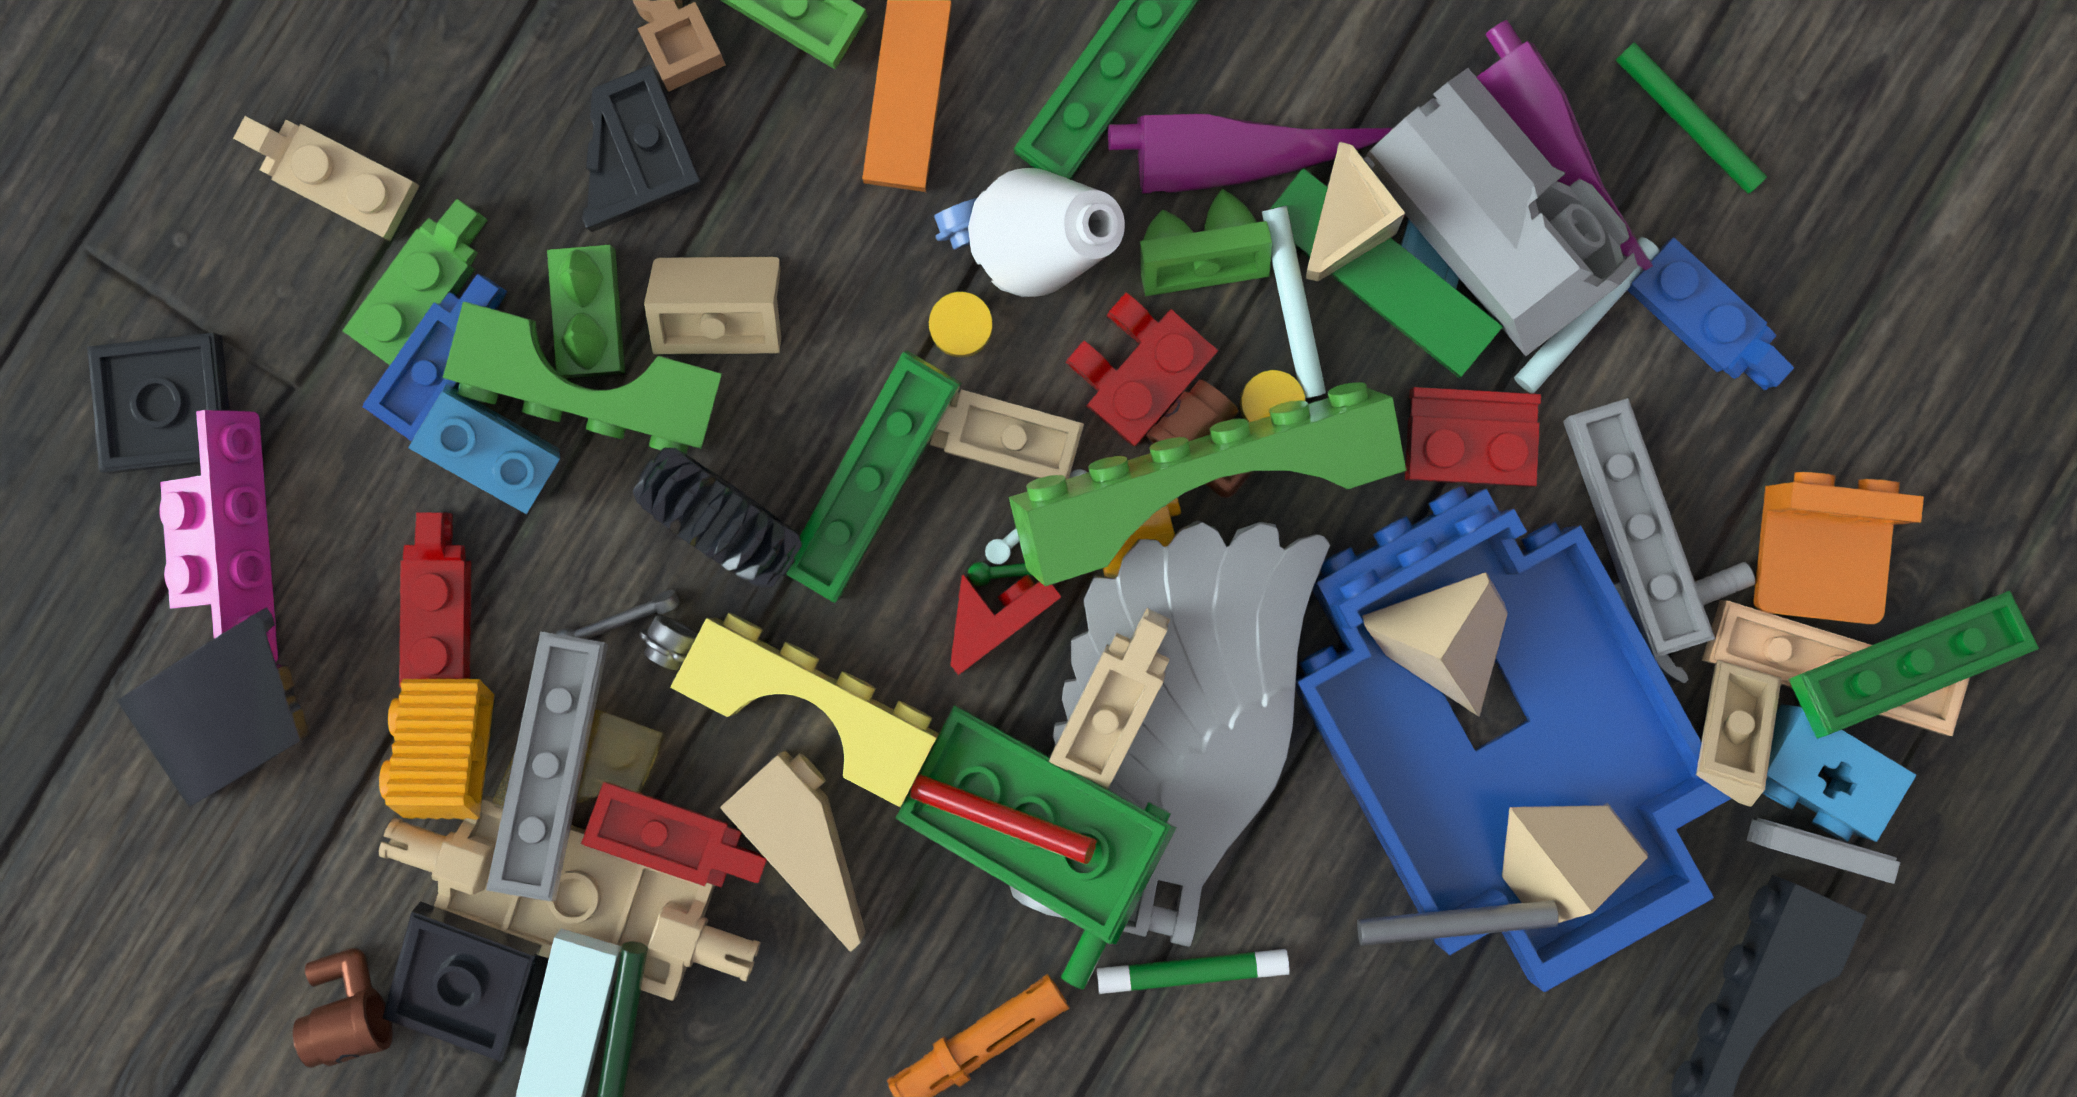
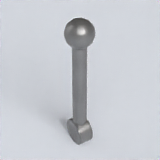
[556,590,680,639]

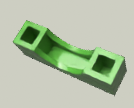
[443,301,722,454]

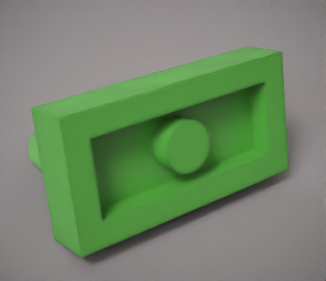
[1140,189,1272,296]
[547,245,625,378]

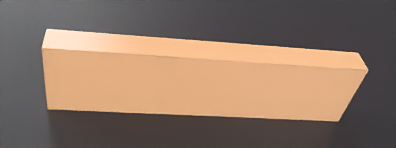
[1702,600,1970,736]

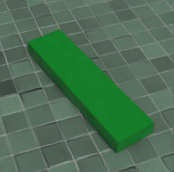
[1014,0,1201,180]
[1263,168,1503,379]
[786,350,962,603]
[1788,591,2039,739]

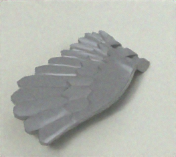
[1010,520,1330,947]

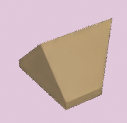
[1306,142,1405,281]
[1363,572,1508,717]
[1502,803,1648,923]

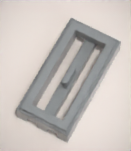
[1747,817,1900,884]

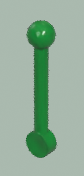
[967,562,1032,587]

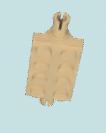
[379,795,761,1001]

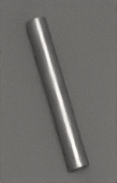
[1357,900,1558,946]

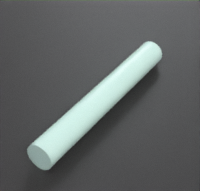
[1262,206,1326,398]
[1514,237,1660,394]

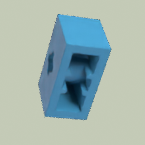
[408,384,560,514]
[1762,704,1916,842]

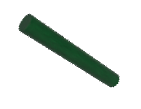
[597,941,648,1097]

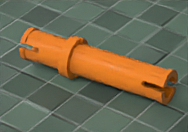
[887,974,1070,1097]

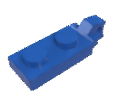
[1627,238,1794,390]
[362,274,508,441]

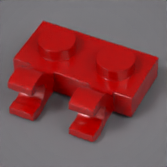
[1065,292,1218,447]

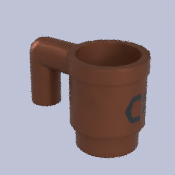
[1146,380,1253,498]
[293,948,393,1068]

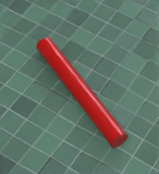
[911,774,1096,864]

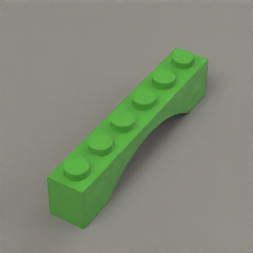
[1009,382,1406,586]

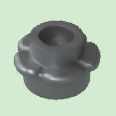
[639,615,698,670]

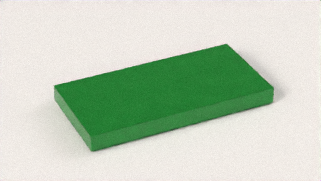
[895,706,1177,944]

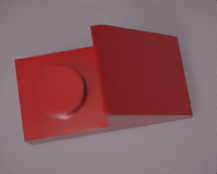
[950,574,1061,675]

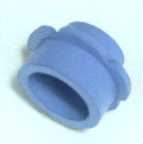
[934,198,977,250]

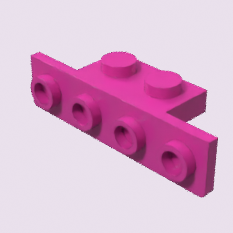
[160,410,278,662]

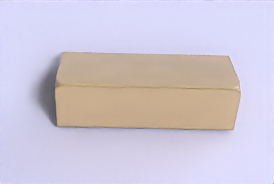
[1696,660,1782,807]

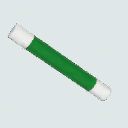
[1097,949,1289,994]

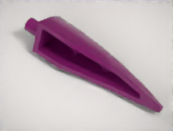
[1476,20,1653,271]
[1108,114,1393,194]

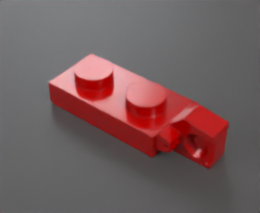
[399,512,471,688]
[581,781,767,887]

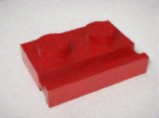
[1405,387,1541,487]

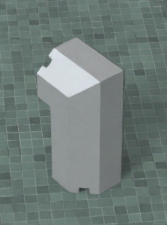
[1364,68,1638,356]

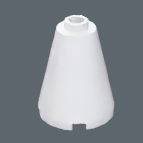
[968,168,1125,297]

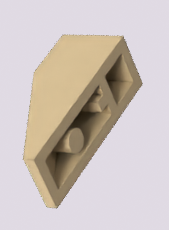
[720,750,866,952]

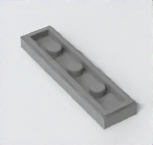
[1563,398,1715,658]
[486,632,608,902]

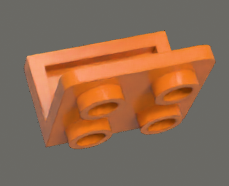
[1754,472,1924,624]

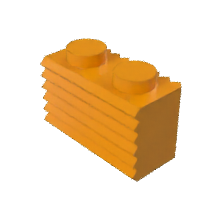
[379,679,495,820]

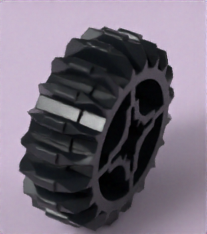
[633,447,802,588]

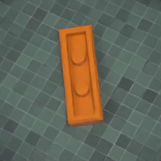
[862,0,952,192]

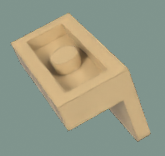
[644,257,781,354]

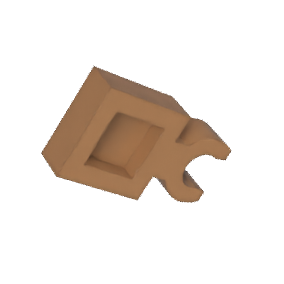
[632,0,725,92]

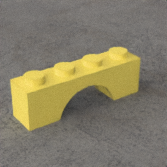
[670,613,939,807]

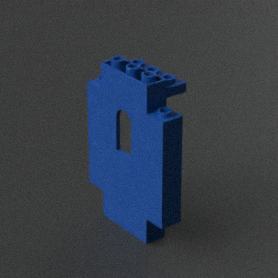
[1295,485,1732,992]

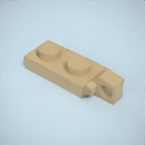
[233,116,419,241]
[930,389,1084,479]
[1049,608,1170,789]

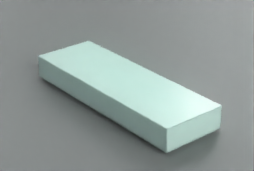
[516,928,622,1097]

